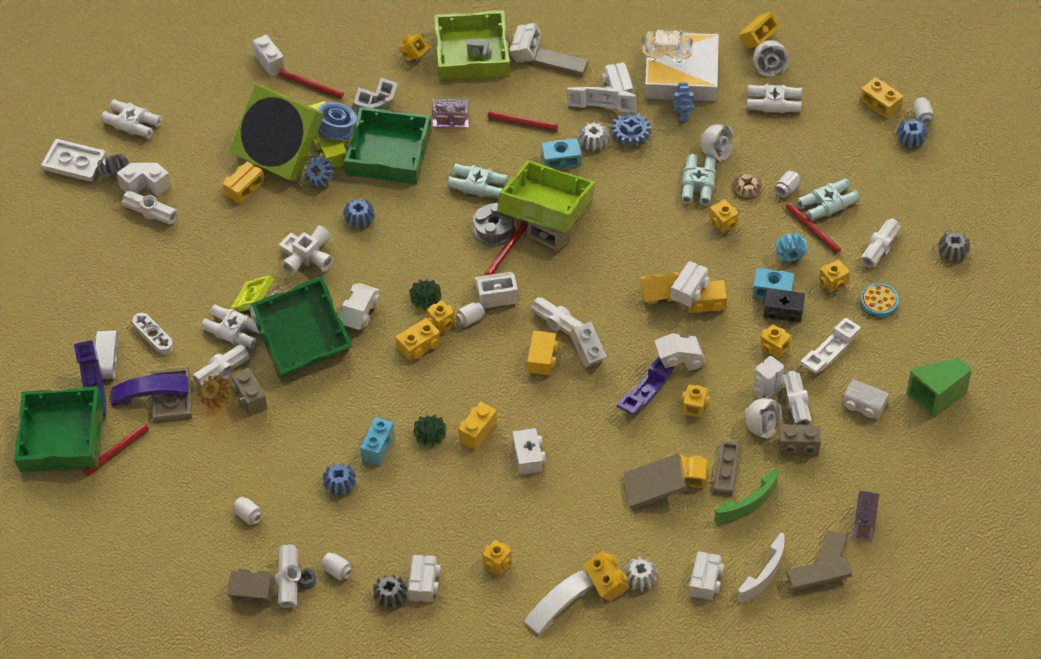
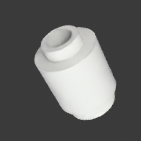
[913,97,935,125]
[775,171,801,197]
[455,302,485,327]
[233,497,262,525]
[321,553,352,581]

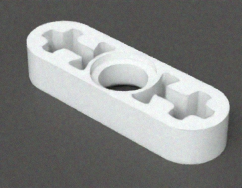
[132,313,174,355]

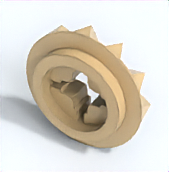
[733,173,762,197]

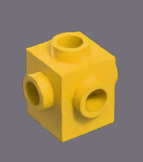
[398,33,430,61]
[709,200,739,233]
[819,259,850,293]
[427,301,455,335]
[760,324,791,359]
[681,384,710,418]
[482,540,512,577]

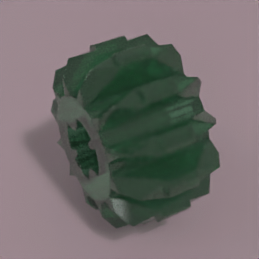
[409,278,442,310]
[413,414,447,447]

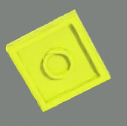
[231,275,274,312]

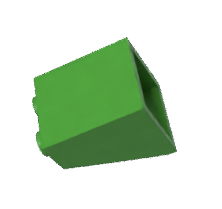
[906,358,972,418]

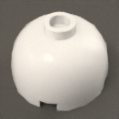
[753,40,790,77]
[700,124,734,161]
[745,398,782,439]

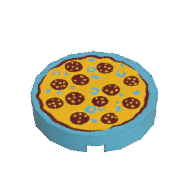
[861,283,899,318]

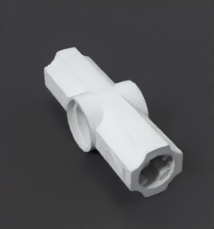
[122,191,178,225]
[860,218,901,268]
[531,297,583,336]
[192,344,250,389]
[783,371,812,425]
[275,544,301,608]

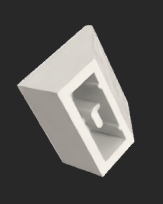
[474,272,518,308]

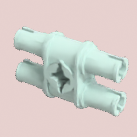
[680,154,717,205]
[447,163,509,200]
[797,178,860,221]

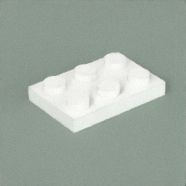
[41,139,107,182]

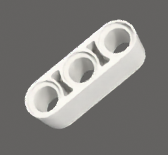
[95,331,118,379]

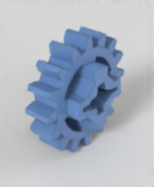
[673,82,693,122]
[612,112,651,147]

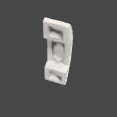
[567,87,636,113]
[800,318,861,373]
[737,532,785,603]
[524,571,595,636]

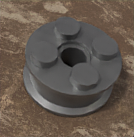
[473,203,515,246]

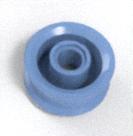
[318,102,357,140]

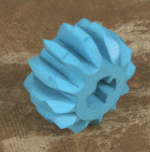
[775,232,808,263]

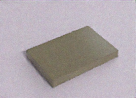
[150,367,192,423]
[623,453,687,509]

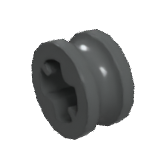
[298,568,316,589]

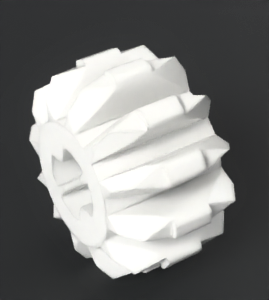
[578,121,609,152]
[624,556,658,592]

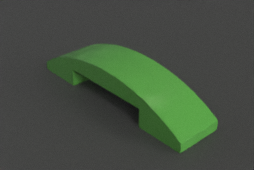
[714,468,779,524]

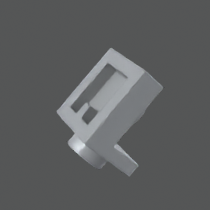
[467,39,492,61]

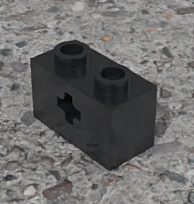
[763,288,805,323]

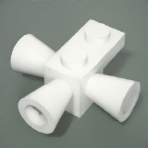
[279,226,334,276]

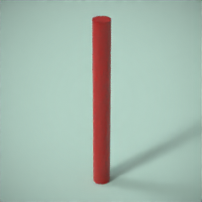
[279,69,344,99]
[487,111,559,131]
[786,203,841,254]
[485,221,528,275]
[83,424,149,476]

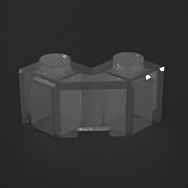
[641,29,693,63]

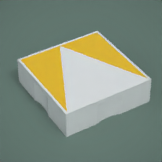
[645,32,719,101]

